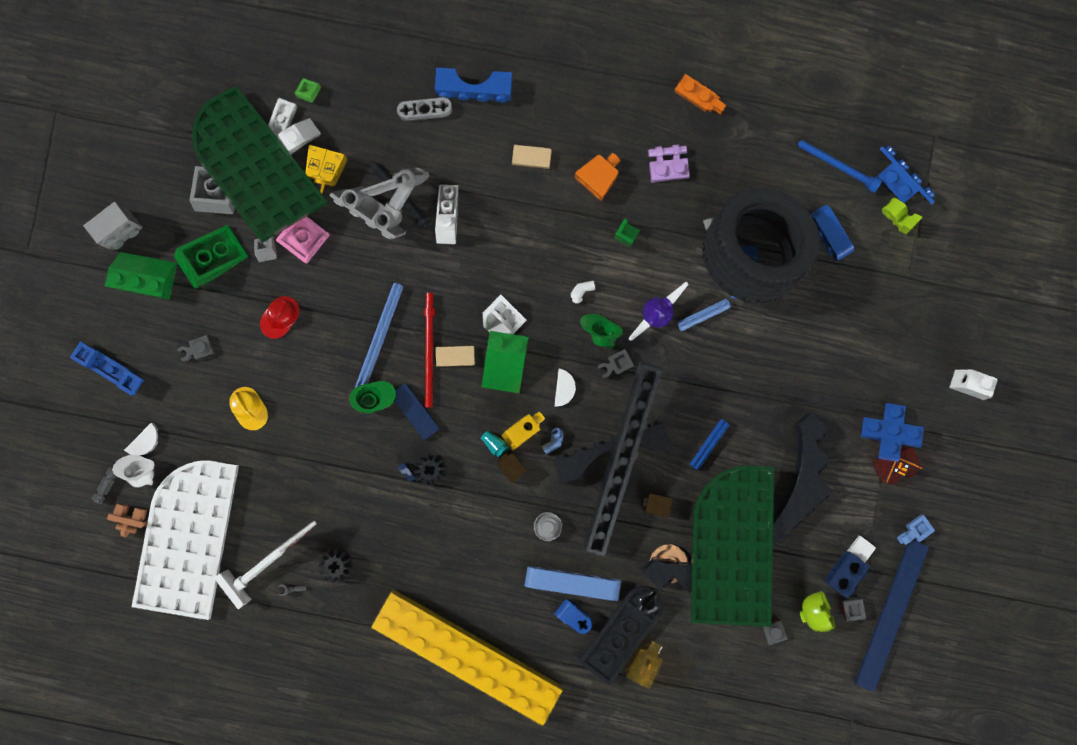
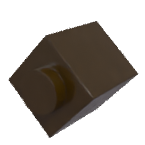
[497,453,527,483]
[642,493,673,518]

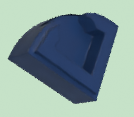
[398,462,416,482]

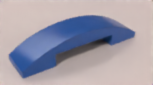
[70,341,144,396]

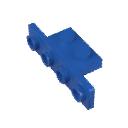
[878,145,936,204]

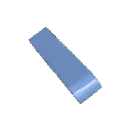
[524,566,621,601]

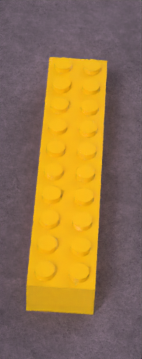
[371,590,562,726]

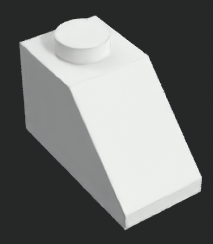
[278,118,321,154]

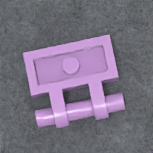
[648,145,690,182]

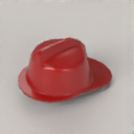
[260,296,300,339]

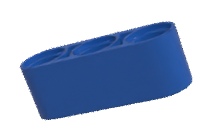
[810,205,854,261]

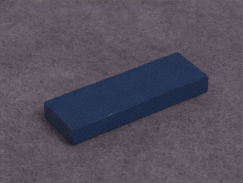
[394,383,440,440]

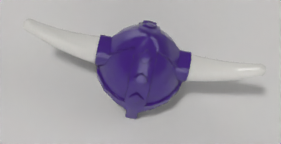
[629,282,688,341]

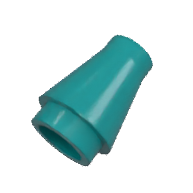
[481,430,509,458]

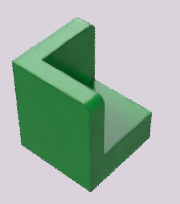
[614,218,640,248]

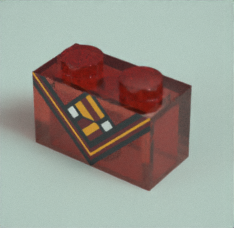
[872,447,922,485]

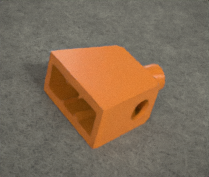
[574,153,620,201]

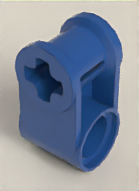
[555,598,592,634]

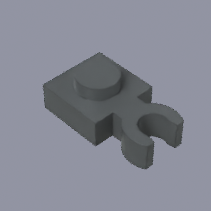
[177,335,215,362]
[598,349,634,378]

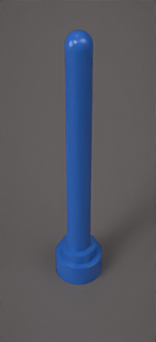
[798,140,882,193]

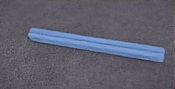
[355,283,403,388]

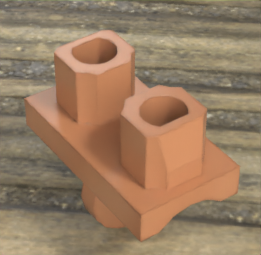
[107,503,148,537]

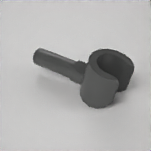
[278,583,307,596]

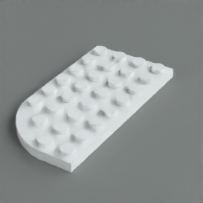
[132,461,239,620]

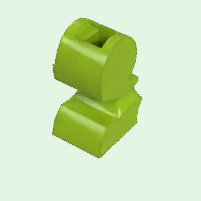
[882,198,922,235]

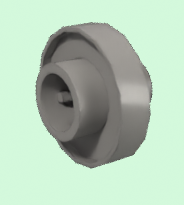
[534,512,562,541]

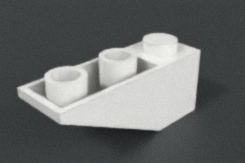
[435,185,458,244]

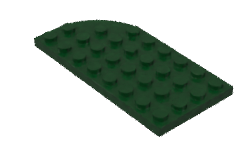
[192,85,327,243]
[690,466,774,627]

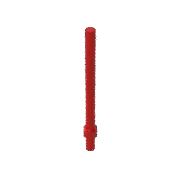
[424,293,435,407]

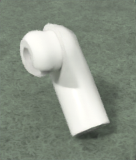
[571,281,595,303]

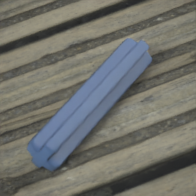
[677,299,731,331]

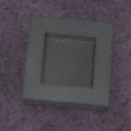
[842,598,866,621]
[762,619,787,645]

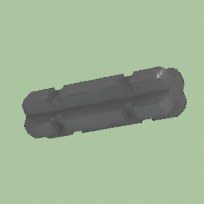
[92,467,117,504]

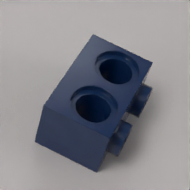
[823,550,870,598]

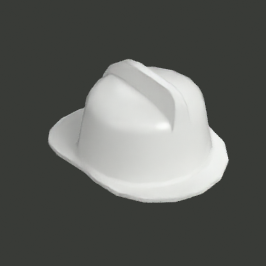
[112,455,155,487]

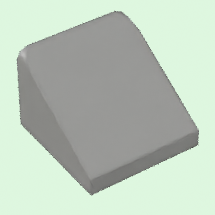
[254,237,277,262]

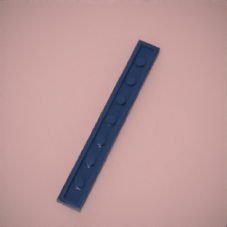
[854,540,929,692]

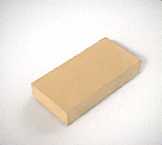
[512,145,551,169]
[436,346,475,367]

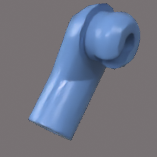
[542,428,564,454]

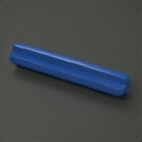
[690,419,729,470]

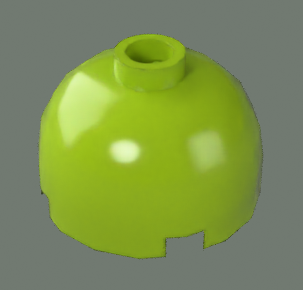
[800,591,835,632]

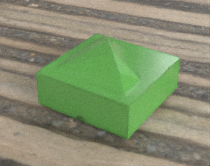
[294,78,321,103]

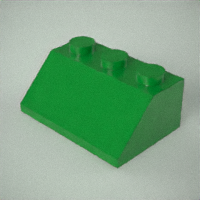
[105,252,177,300]

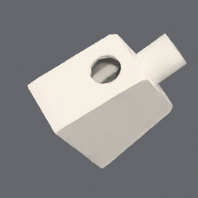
[949,370,997,400]

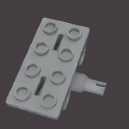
[330,167,429,239]

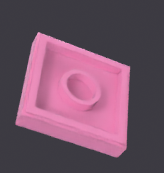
[276,216,330,264]

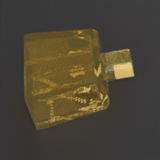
[626,641,663,689]

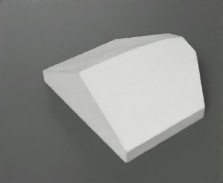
[482,294,526,334]

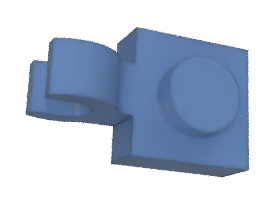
[897,515,935,545]

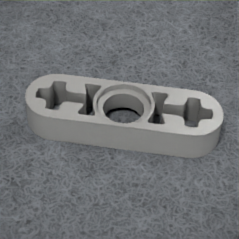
[397,97,452,121]

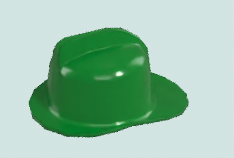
[580,314,623,349]
[349,381,396,414]

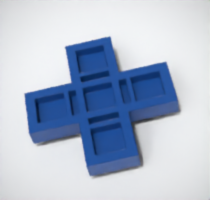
[861,403,924,462]

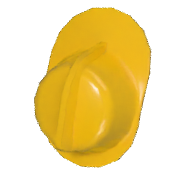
[229,387,268,430]

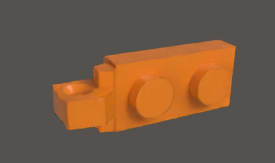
[674,74,726,114]

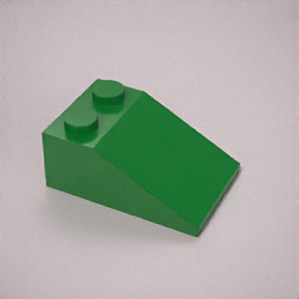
[174,225,248,289]
[482,331,529,393]

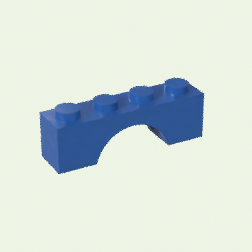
[435,68,512,103]

